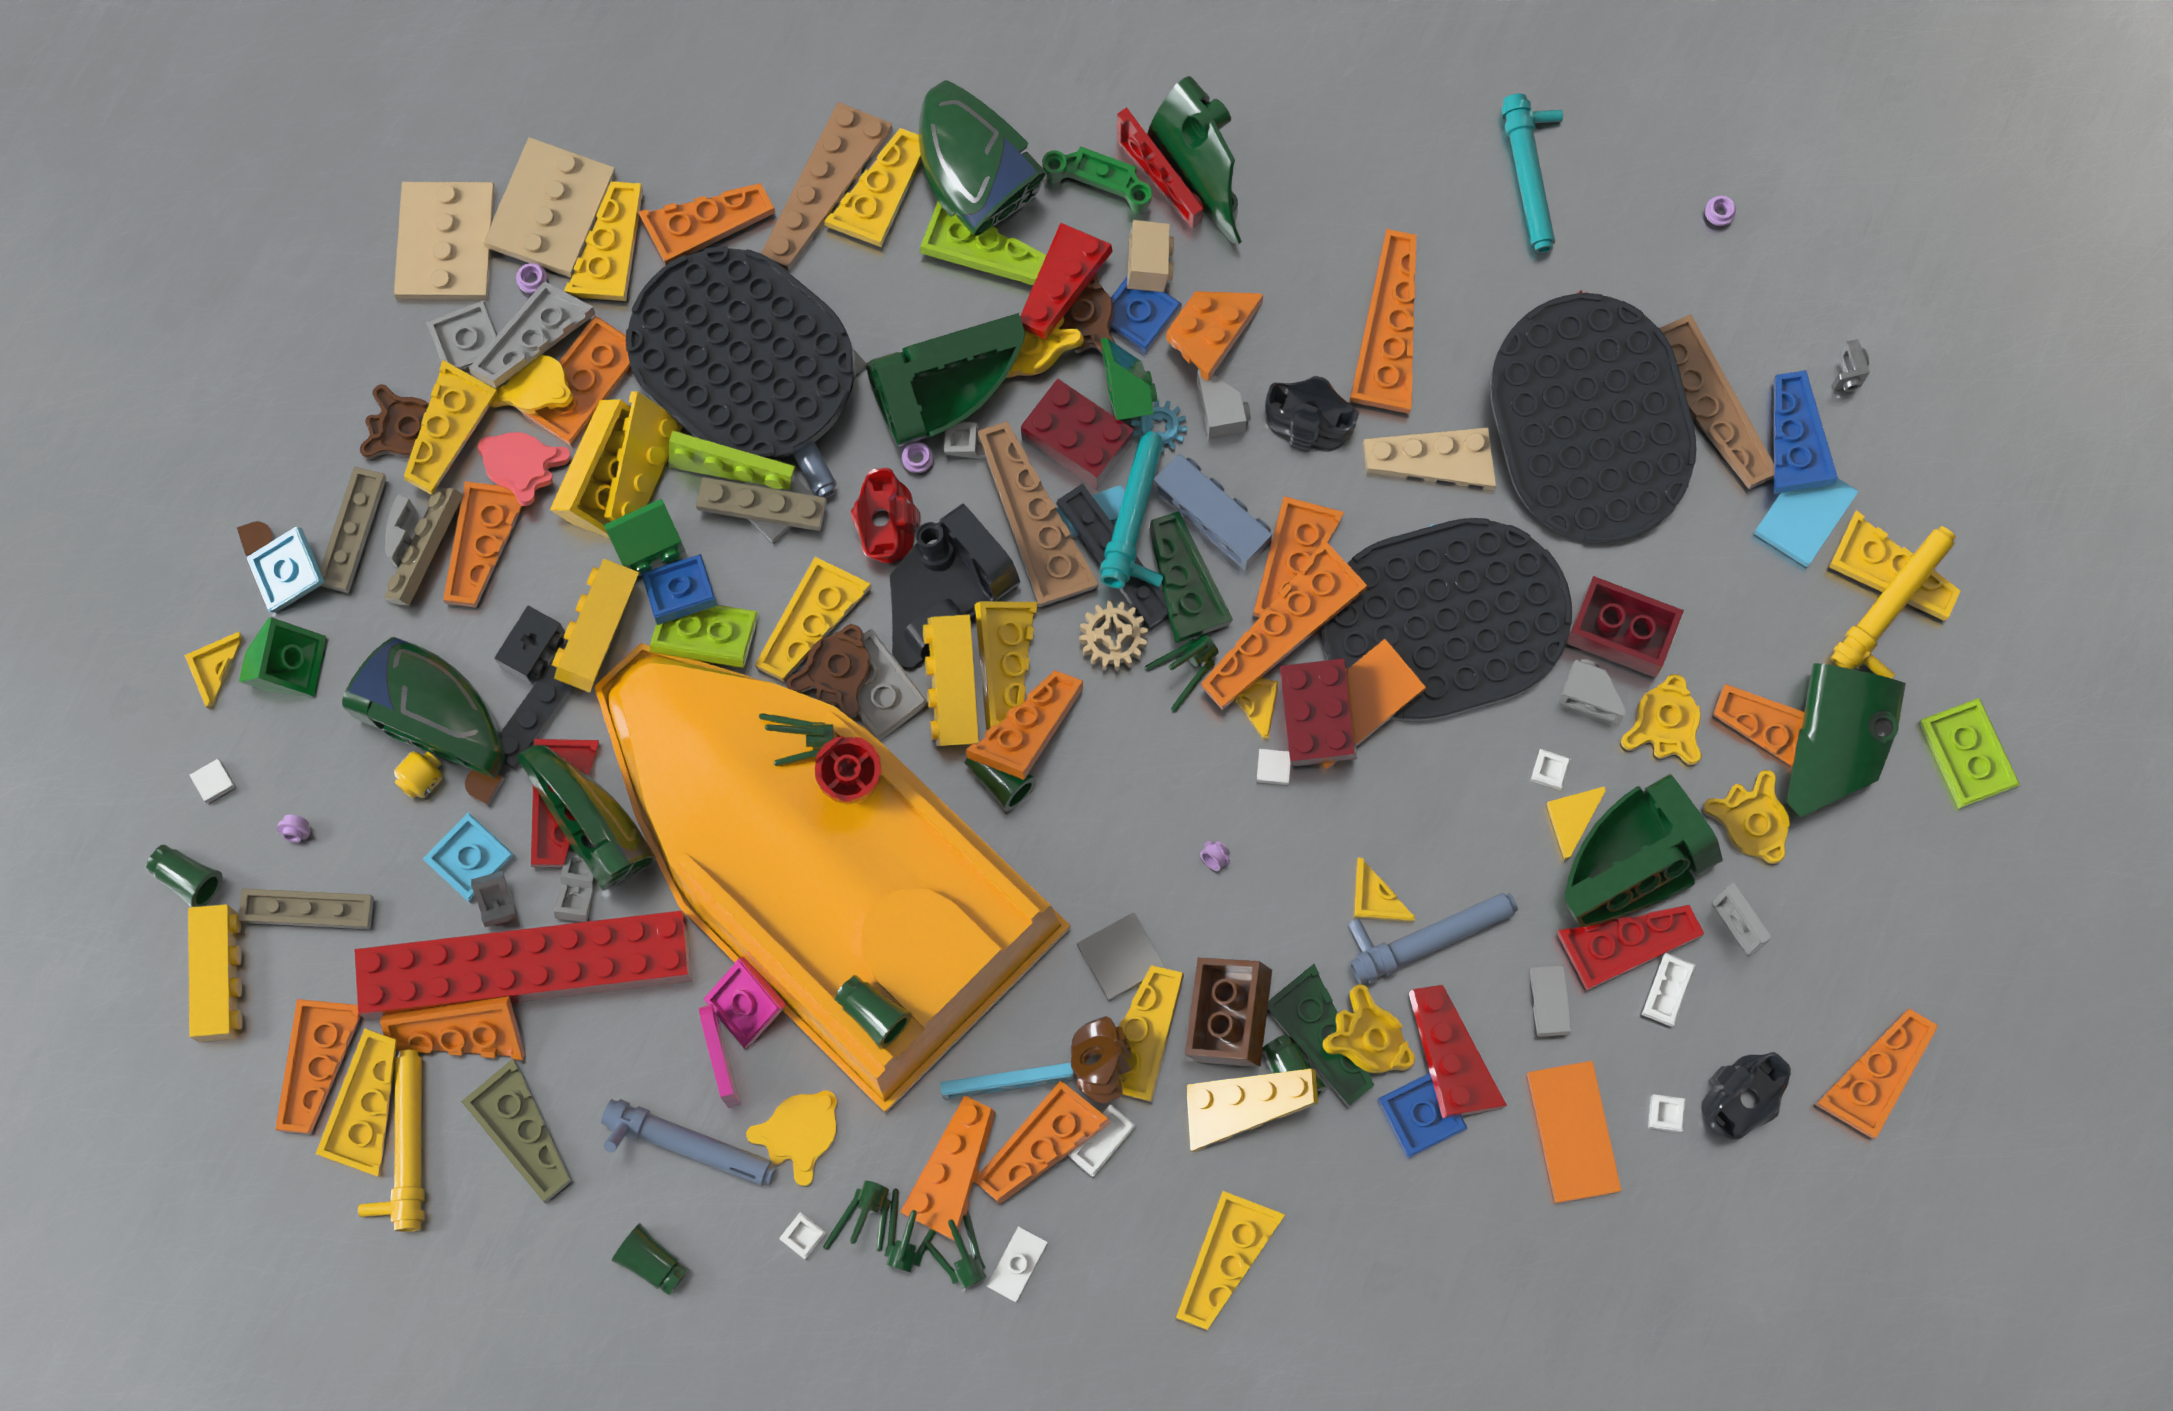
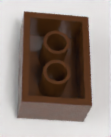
[1185,957,1272,1067]

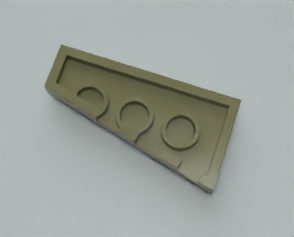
[461,1059,572,1203]

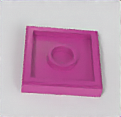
[704,957,787,1048]

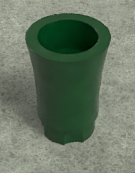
[964,758,1037,812]
[146,844,223,907]
[834,975,912,1050]
[1262,1034,1328,1098]
[611,1223,689,1295]

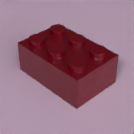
[1021,378,1134,490]
[1566,576,1684,678]
[1280,658,1357,766]

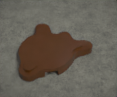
[1059,274,1115,353]
[360,384,429,460]
[786,624,871,718]

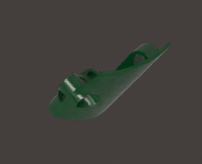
[1147,76,1242,244]
[1787,663,1906,818]

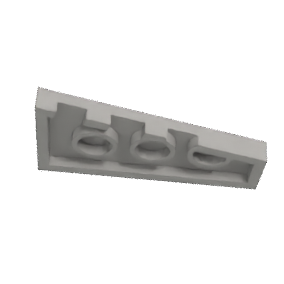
[469,281,595,388]

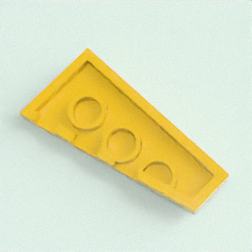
[404,360,497,495]
[315,1028,397,1177]

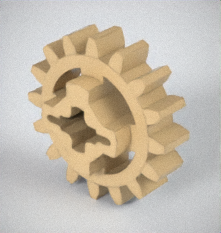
[1079,601,1148,671]

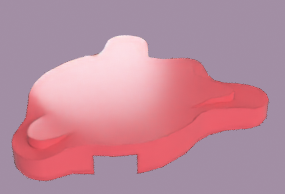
[478,432,570,506]

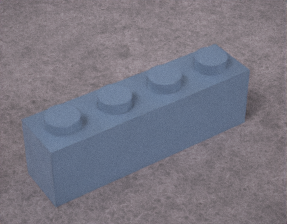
[1153,454,1272,571]

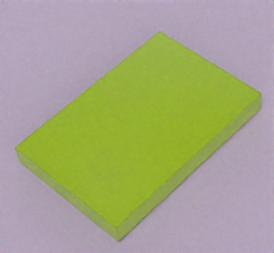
[650,605,758,668]
[1918,698,2020,809]

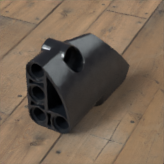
[889,503,1020,670]

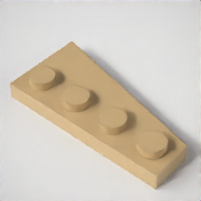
[1363,428,1496,490]

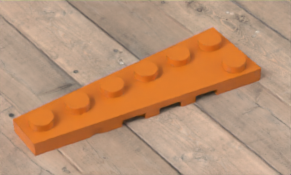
[1349,229,1417,414]
[1201,540,1367,710]

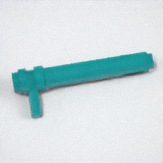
[1501,93,1563,253]
[1099,431,1163,588]

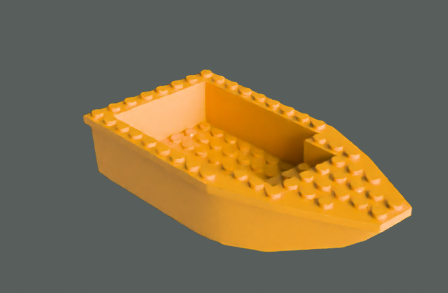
[594,643,1071,1113]

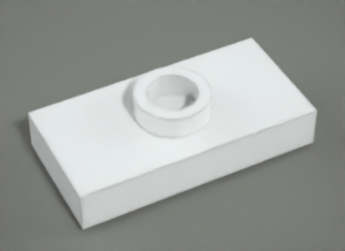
[1641,953,1696,1027]
[1068,1104,1136,1177]
[986,1226,1048,1303]

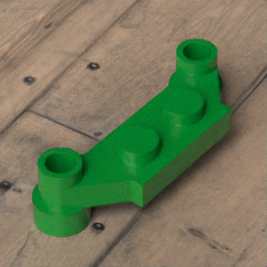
[1042,146,1152,214]

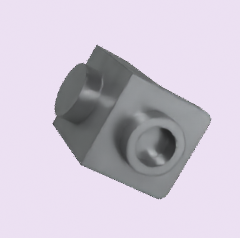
[1832,339,1870,392]
[471,870,515,927]

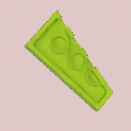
[920,201,1046,285]
[669,431,795,490]

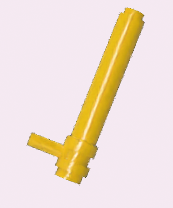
[1831,526,1956,679]
[358,1050,425,1232]

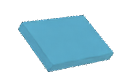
[1754,478,1859,567]

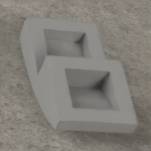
[944,422,991,459]
[385,494,416,568]
[554,851,596,922]
[1530,965,1571,1037]

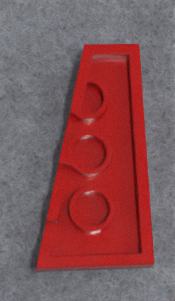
[1117,107,1204,228]
[1020,222,1113,340]
[531,739,599,868]
[1557,905,1705,991]
[1409,985,1507,1119]

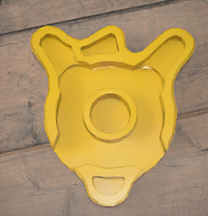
[1006,317,1084,378]
[490,354,573,414]
[1621,674,1702,765]
[1702,770,1790,864]
[1323,984,1415,1073]
[746,1090,838,1187]

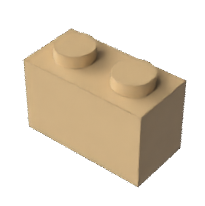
[1127,220,1175,292]

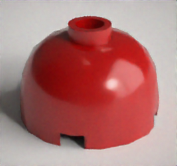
[814,736,882,805]

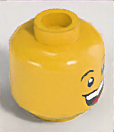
[394,751,443,799]

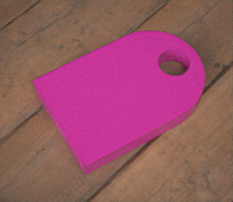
[699,1004,741,1108]

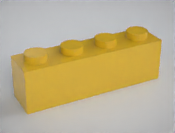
[552,558,639,692]
[923,615,979,746]
[188,904,242,1042]

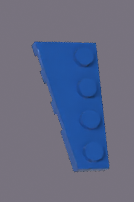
[1774,370,1838,494]

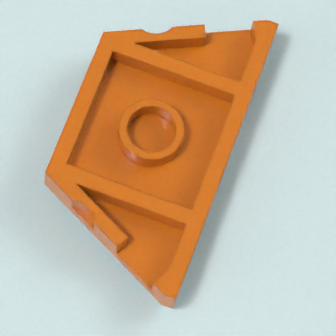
[1166,291,1263,381]

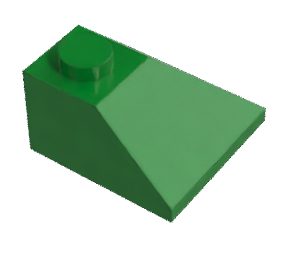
[239,617,327,697]

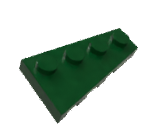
[1148,511,1233,643]
[1267,964,1374,1108]

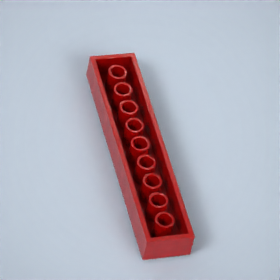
[354,910,693,1021]

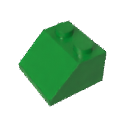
[1101,338,1157,420]
[604,498,685,576]

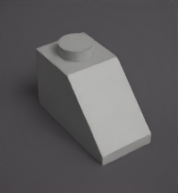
[1197,369,1251,438]
[1559,659,1626,724]

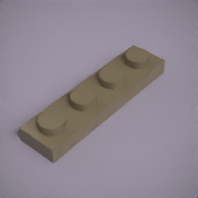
[320,466,387,593]
[696,477,826,531]
[384,488,464,606]
[238,888,374,929]

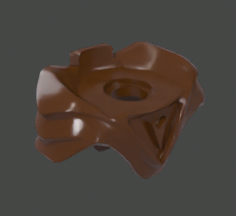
[1071,1016,1133,1104]

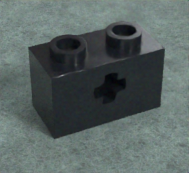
[494,605,565,685]

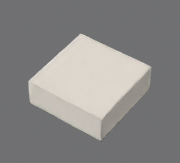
[1256,749,1291,785]
[1530,749,1571,791]
[190,759,236,804]
[1648,1094,1686,1133]
[779,1212,827,1260]

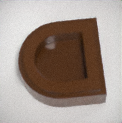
[237,521,275,557]
[465,770,505,807]

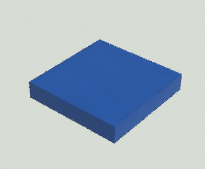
[1111,277,1182,354]
[641,554,718,625]
[1378,1073,1468,1159]

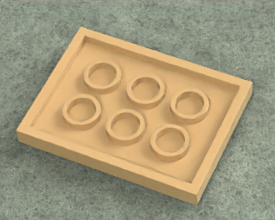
[483,137,615,277]
[394,182,495,300]

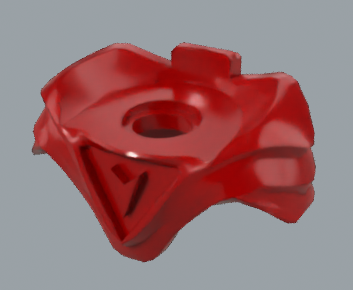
[850,468,921,563]

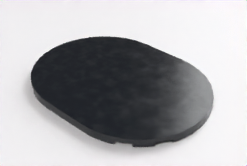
[626,246,855,459]
[1490,293,1697,543]
[1320,518,1572,722]

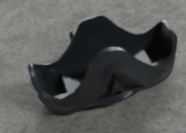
[1265,376,1359,450]
[1702,1052,1791,1140]

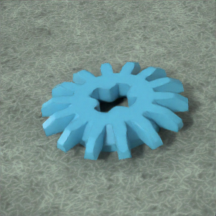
[1131,399,1187,453]

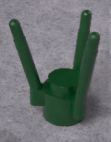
[1145,634,1219,712]
[759,713,833,766]
[823,1180,891,1251]
[884,1188,936,1273]
[924,1210,986,1289]

